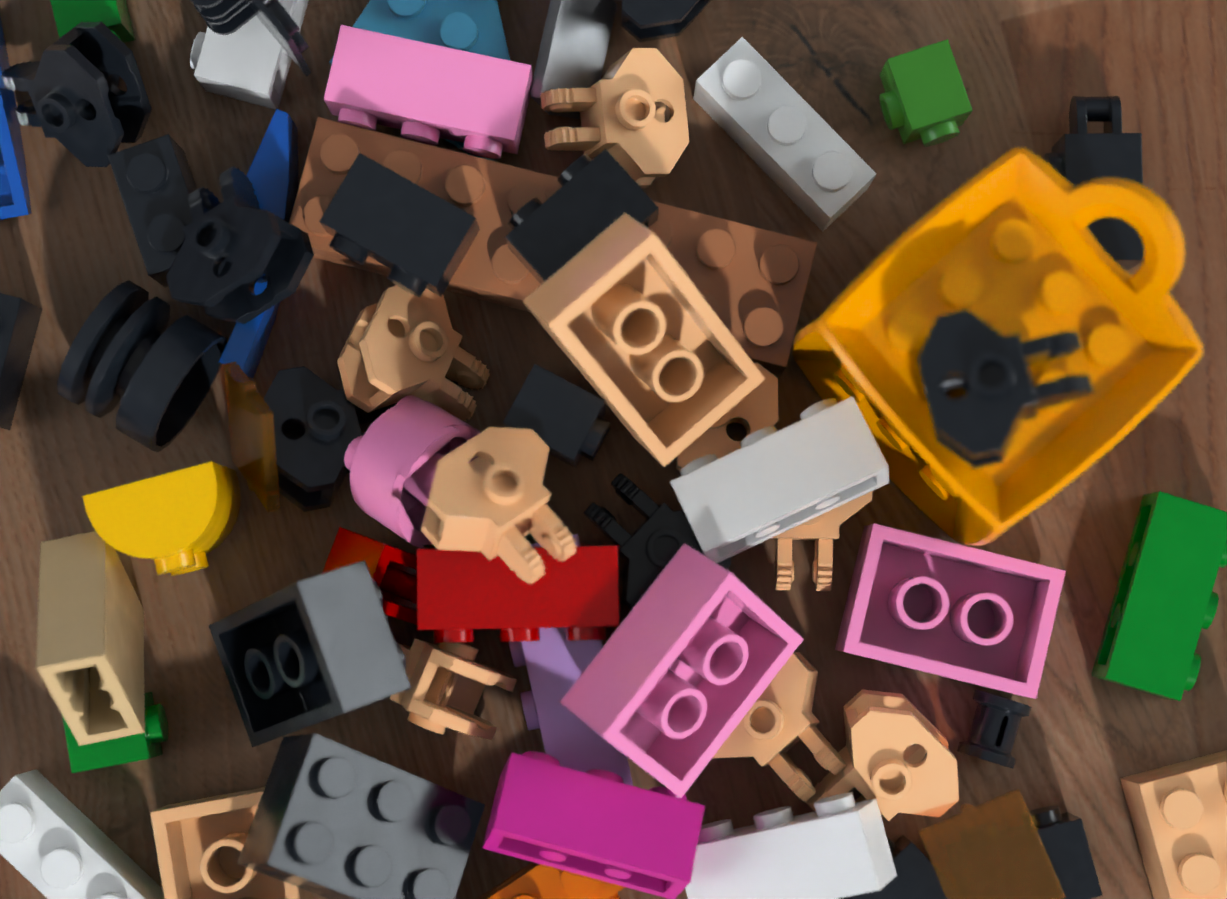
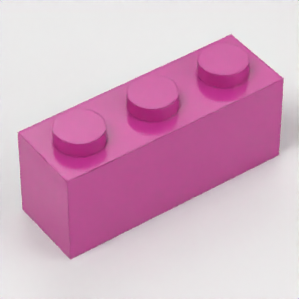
[482,752,705,899]

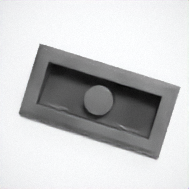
[530,0,616,119]

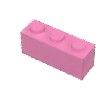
[324,25,533,159]

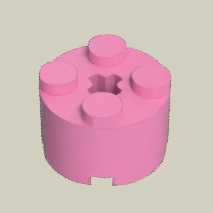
[344,395,481,549]

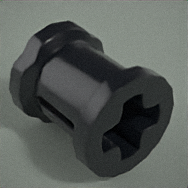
[957,690,1031,769]

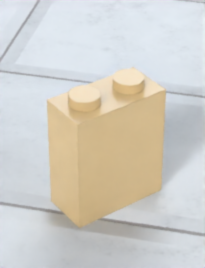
[36,531,145,746]

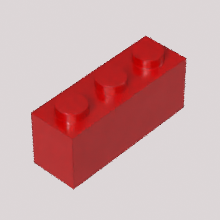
[417,546,619,643]

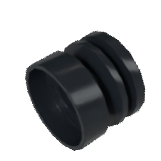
[57,280,228,452]

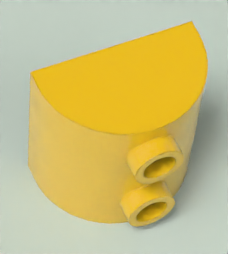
[82,461,241,576]

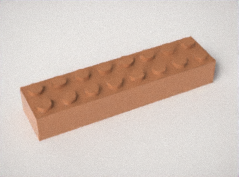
[289,117,818,376]

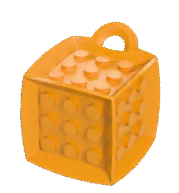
[793,147,1203,546]

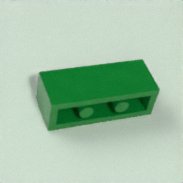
[1091,491,1227,701]

